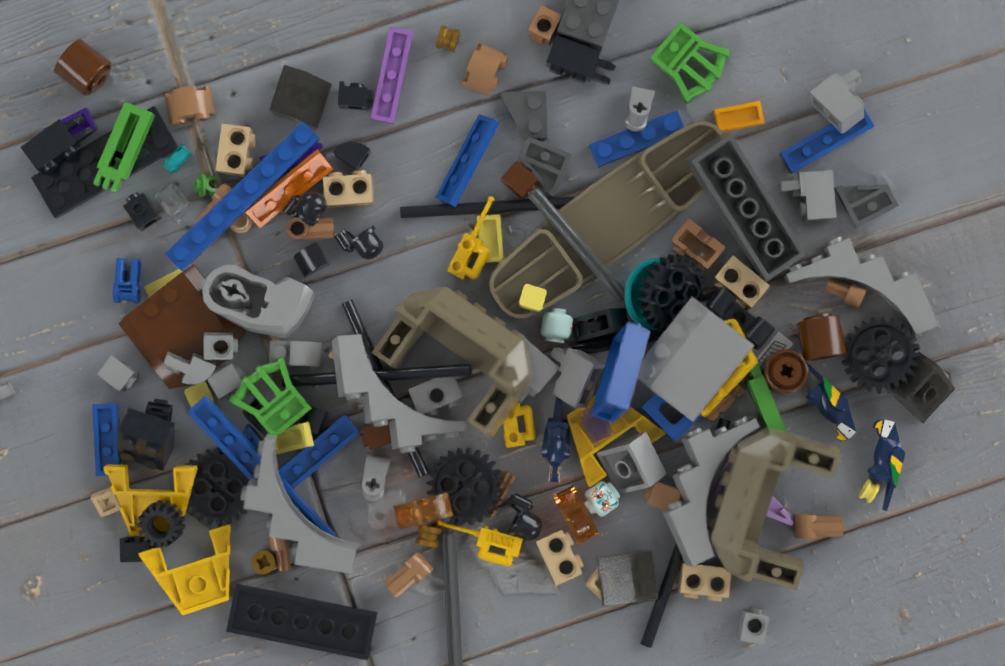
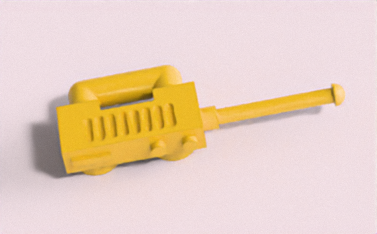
[447,196,494,280]
[503,403,536,448]
[437,519,523,567]

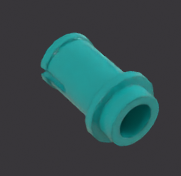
[162,144,192,174]

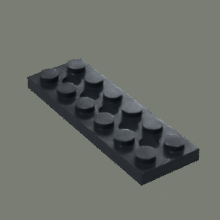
[31,106,179,219]
[226,583,378,660]

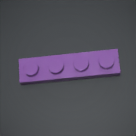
[370,27,413,125]

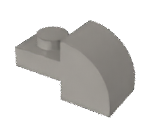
[269,341,322,367]
[163,352,216,384]

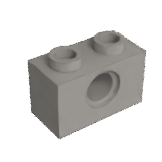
[408,377,464,417]

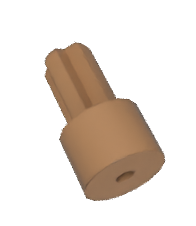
[825,278,867,309]
[268,533,292,572]

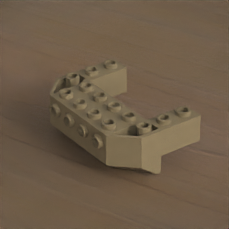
[372,286,534,438]
[707,427,841,590]

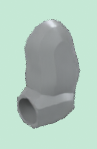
[202,264,315,338]

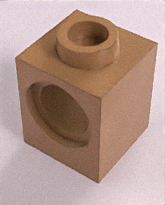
[528,5,562,45]
[643,482,681,511]

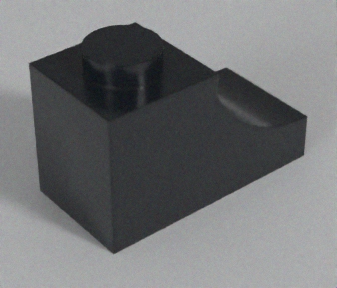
[572,308,629,342]

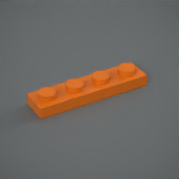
[245,149,333,228]

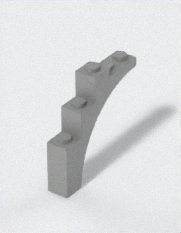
[783,237,938,335]
[332,334,467,453]
[663,416,759,566]
[241,434,358,574]

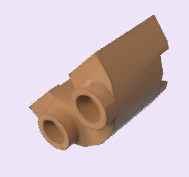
[462,43,508,96]
[164,86,216,126]
[671,219,726,270]

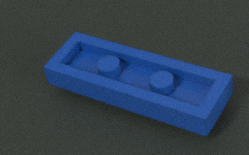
[92,403,121,476]

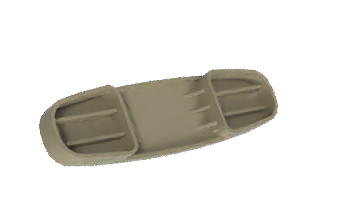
[488,121,723,319]

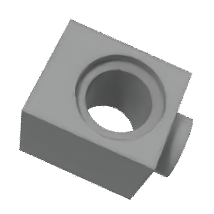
[204,332,238,360]
[97,355,138,392]
[207,364,246,399]
[737,607,769,645]

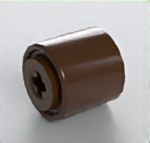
[54,39,112,96]
[797,313,847,362]
[760,350,808,394]

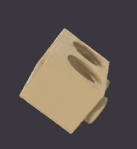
[215,124,256,177]
[323,170,374,209]
[712,256,770,309]
[535,529,584,586]
[678,562,731,601]

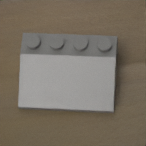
[637,297,754,422]

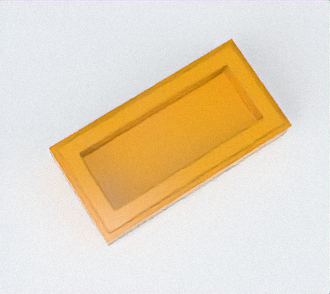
[713,101,765,133]

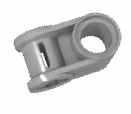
[625,86,655,132]
[362,453,391,502]

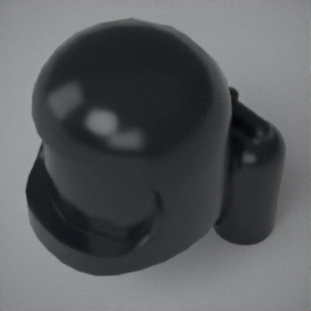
[282,191,327,226]
[334,225,384,260]
[508,493,542,541]

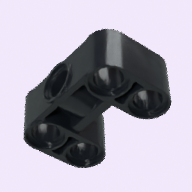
[705,286,775,350]

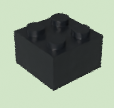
[118,408,175,471]

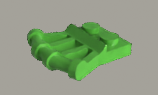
[649,22,731,104]
[229,356,312,437]

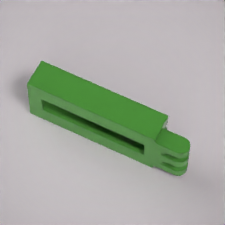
[93,102,155,194]
[745,363,786,432]

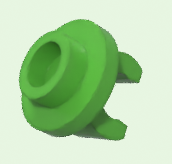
[194,173,218,197]

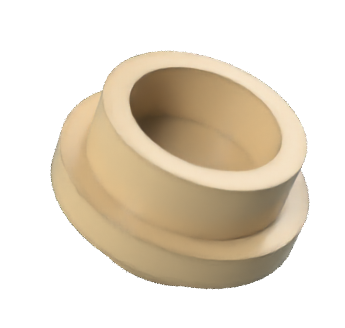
[230,213,253,233]

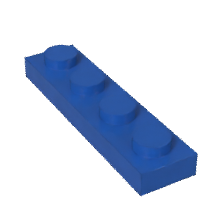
[779,109,874,174]
[589,110,684,168]
[435,114,499,207]
[278,413,360,489]

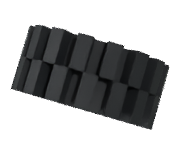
[137,500,186,548]

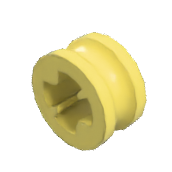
[858,479,880,503]

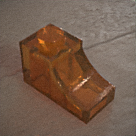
[552,485,599,544]
[393,492,453,530]

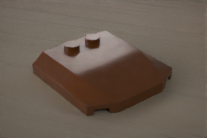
[118,265,246,389]

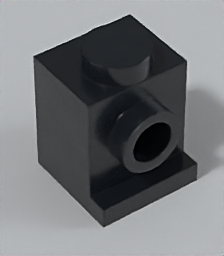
[338,81,373,111]
[123,192,162,231]
[120,537,157,562]

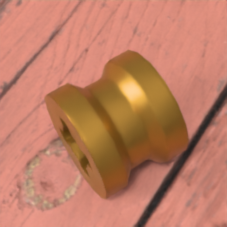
[436,25,461,52]
[415,524,442,548]
[251,549,277,575]

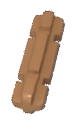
[706,383,745,422]
[489,471,515,516]

